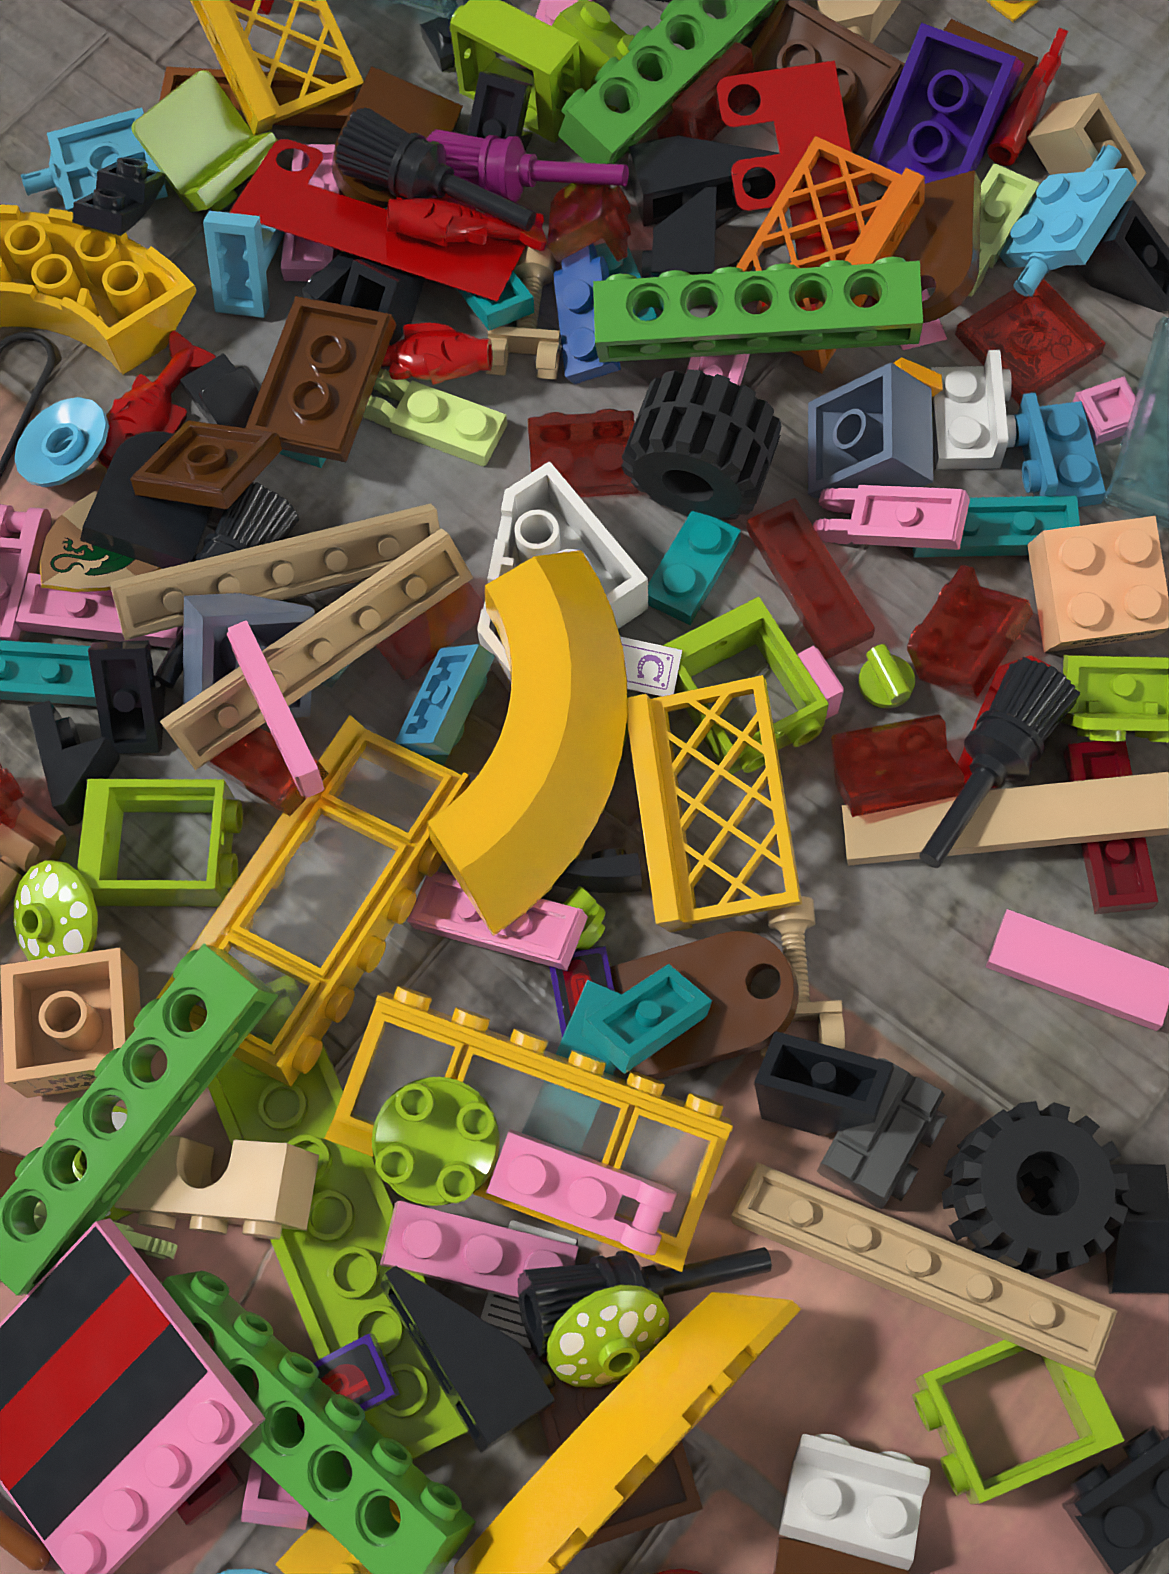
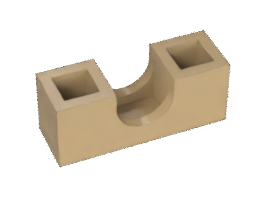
[115,1136,319,1239]

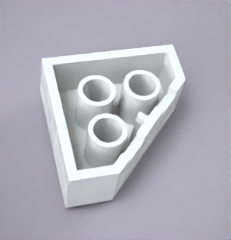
[477,461,648,694]

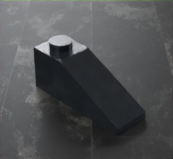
[628,136,779,227]
[380,1266,555,1453]

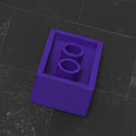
[868,23,1025,184]

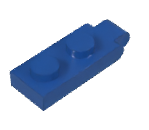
[554,240,621,384]

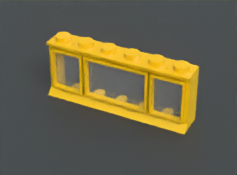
[156,715,470,1087]
[324,986,733,1272]

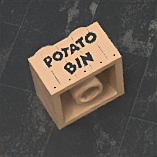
[1027,516,1169,653]
[0,948,141,1098]

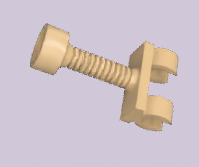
[486,246,561,380]
[760,896,845,1057]

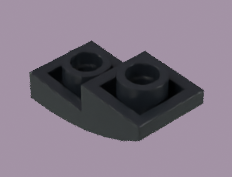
[72,157,165,236]
[553,848,642,893]

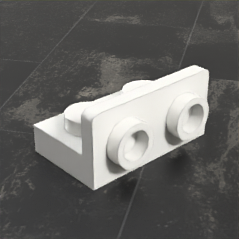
[931,350,1016,470]
[779,1434,931,1571]

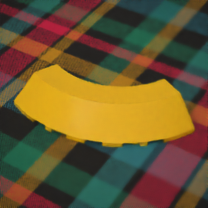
[0,205,197,375]
[427,550,627,936]
[454,1292,801,1574]

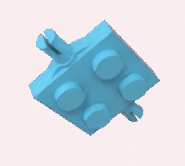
[21,107,168,212]
[1000,145,1137,297]

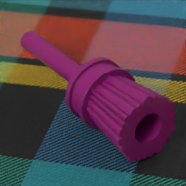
[427,129,629,203]

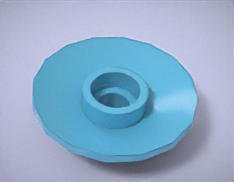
[14,397,109,488]

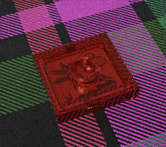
[955,278,1106,405]

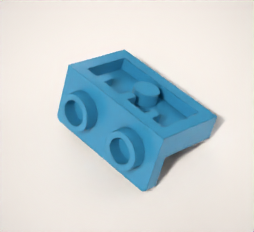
[1014,393,1106,507]
[394,644,495,766]

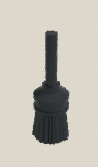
[335,107,536,232]
[154,482,300,688]
[919,657,1080,868]
[517,1247,772,1357]

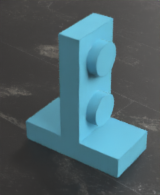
[203,211,285,318]

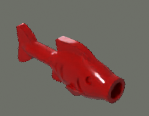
[987,28,1069,166]
[386,197,547,251]
[381,322,493,385]
[96,331,216,469]

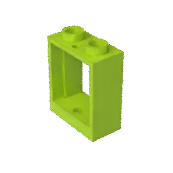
[450,0,581,143]
[662,596,829,774]
[77,779,243,907]
[912,1340,1125,1504]

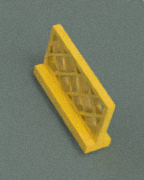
[190,0,364,136]
[627,675,802,932]

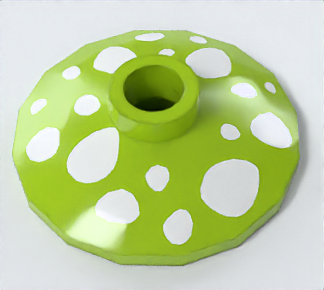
[13,860,98,961]
[547,1285,669,1387]

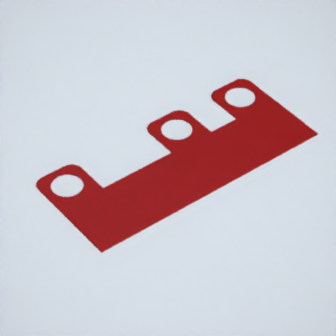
[717,60,878,311]
[229,139,526,301]

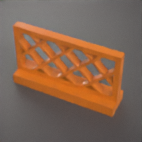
[736,136,925,374]

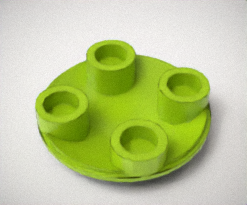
[372,1077,500,1206]

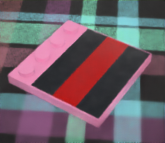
[0,1218,266,1574]

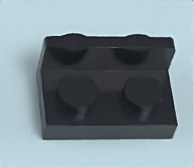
[1061,1425,1169,1574]

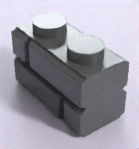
[817,1057,947,1209]

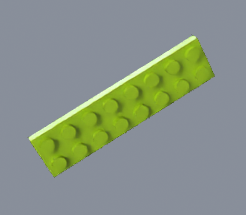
[208,976,468,1461]

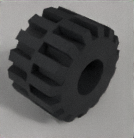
[621,369,782,521]
[942,1101,1129,1279]

